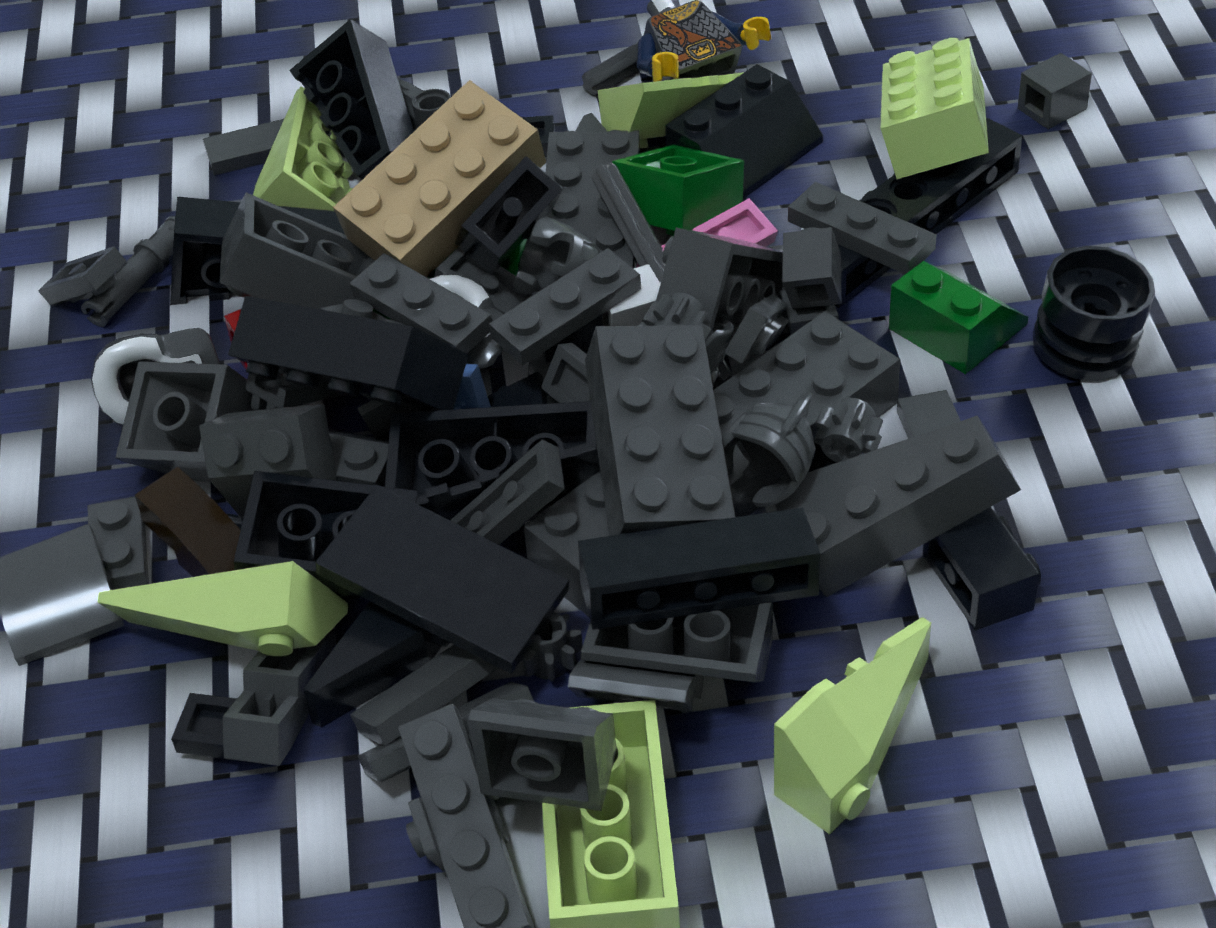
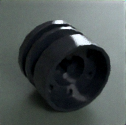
[1032,246,1155,381]

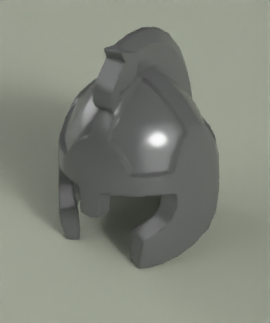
[513,217,601,297]
[722,392,815,507]

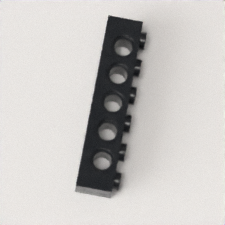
[835,117,1022,308]

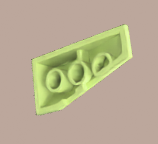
[597,72,744,148]
[253,86,353,211]
[97,561,348,656]
[774,617,931,834]

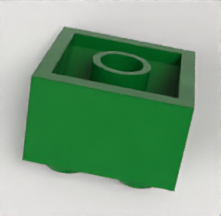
[612,145,744,236]
[889,261,1028,374]

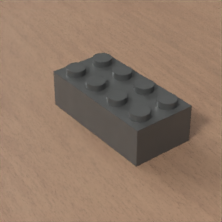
[585,325,735,536]

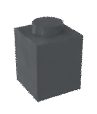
[1017,53,1092,129]
[782,227,841,309]

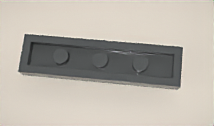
[398,703,534,928]

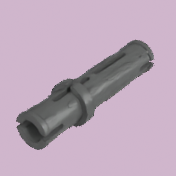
[81,216,175,327]

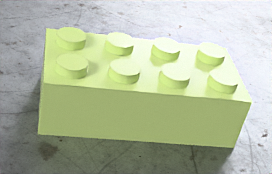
[880,38,989,179]
[542,700,680,928]

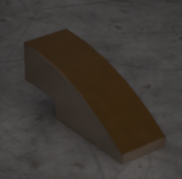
[135,467,241,577]

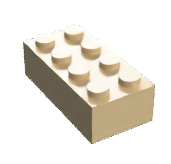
[333,80,546,277]

